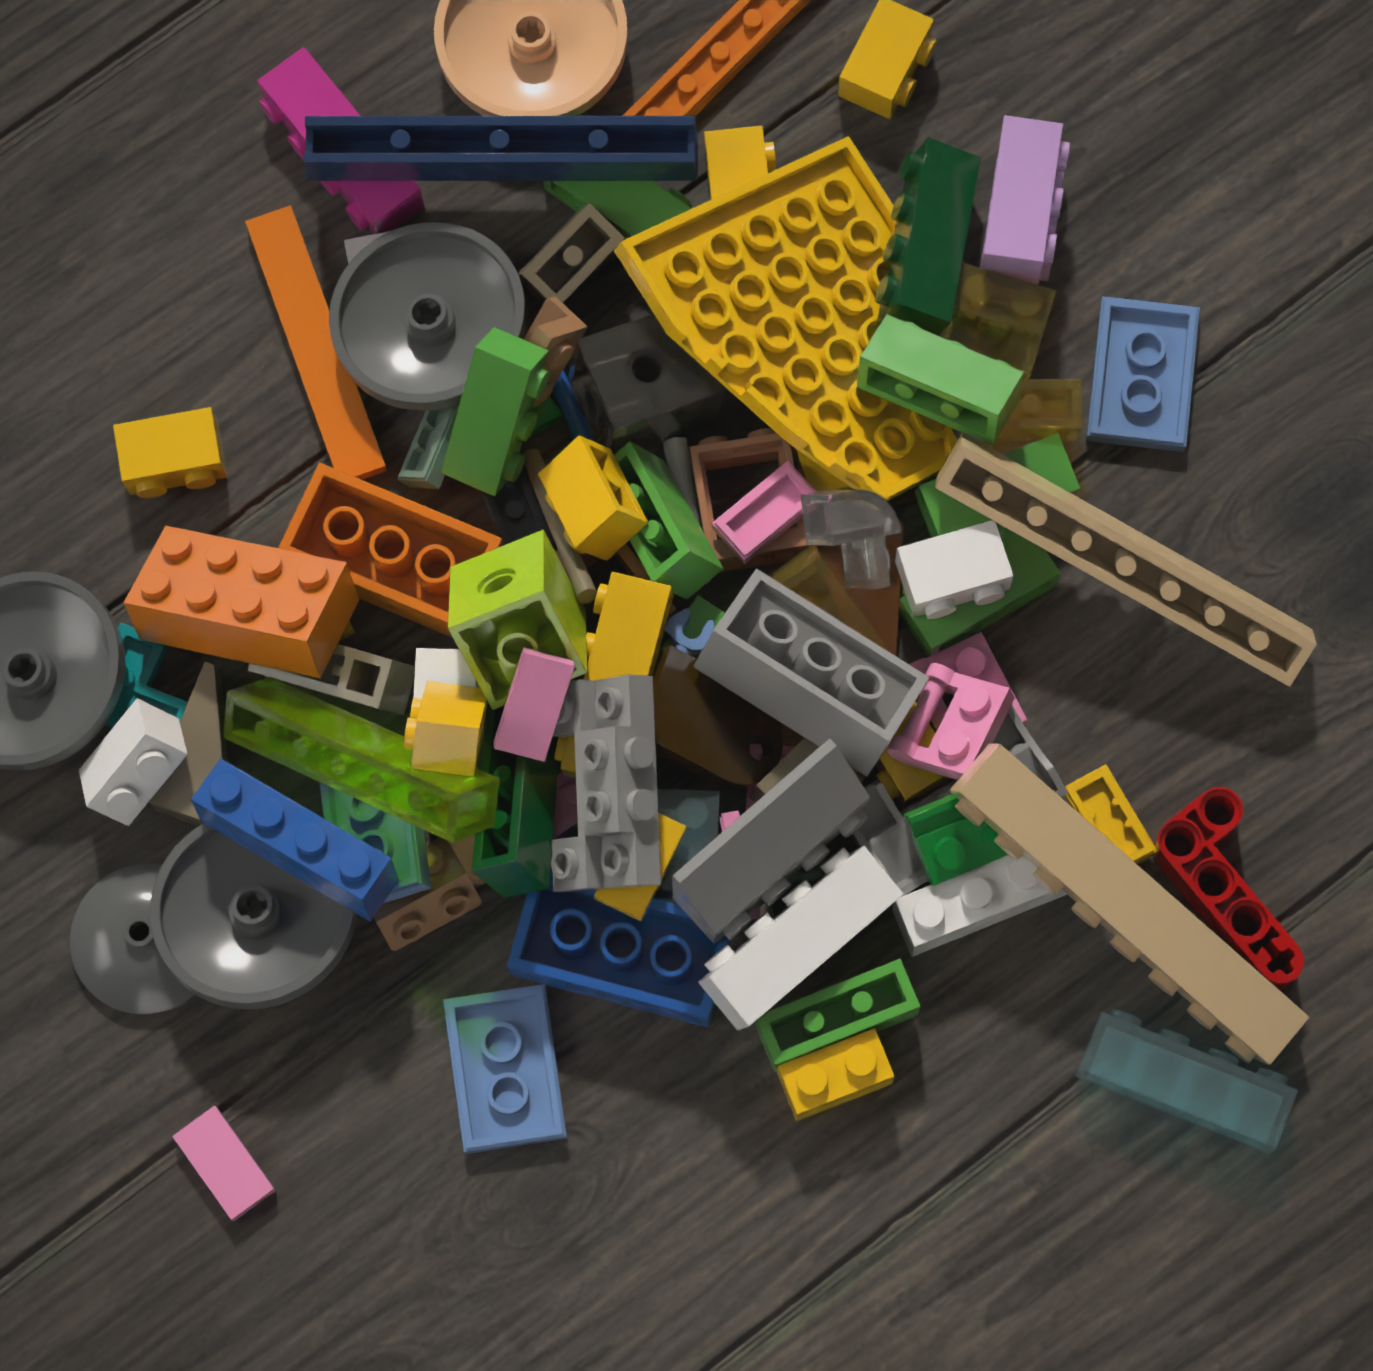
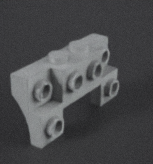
[551,675,661,892]
[851,704,1068,897]

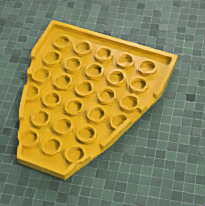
[614,136,957,506]

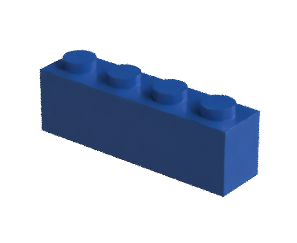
[191,758,399,921]

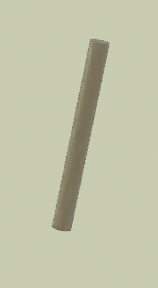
[523,449,597,603]

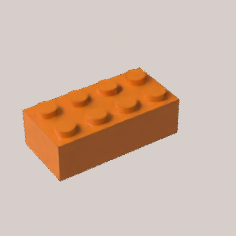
[278,462,504,638]
[124,526,359,678]

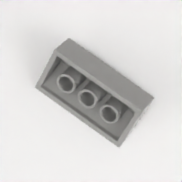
[693,568,930,777]
[672,738,870,944]

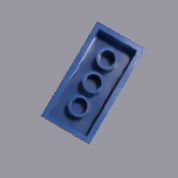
[507,871,732,1028]

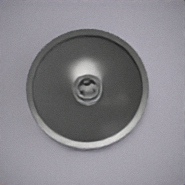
[329,222,527,411]
[0,572,126,770]
[150,824,357,1010]

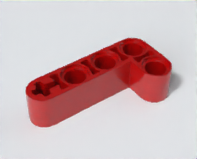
[1153,787,1304,991]

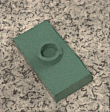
[398,405,459,489]

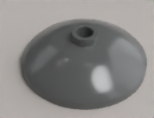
[70,863,197,1016]

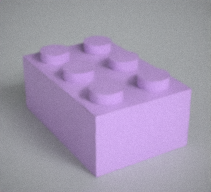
[977,115,1070,297]

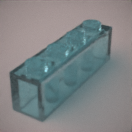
[1075,1009,1298,1154]

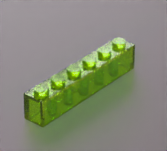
[223,677,500,843]

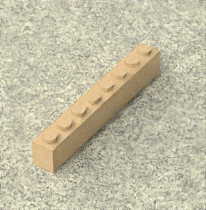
[935,432,1317,687]
[949,743,1309,1065]

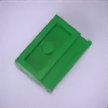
[904,794,1008,886]

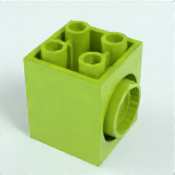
[448,530,587,710]

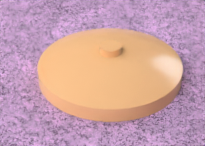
[434,0,628,116]

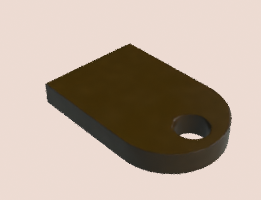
[652,645,783,789]

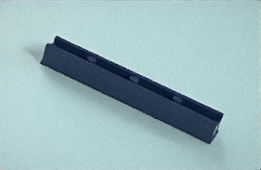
[303,116,698,181]

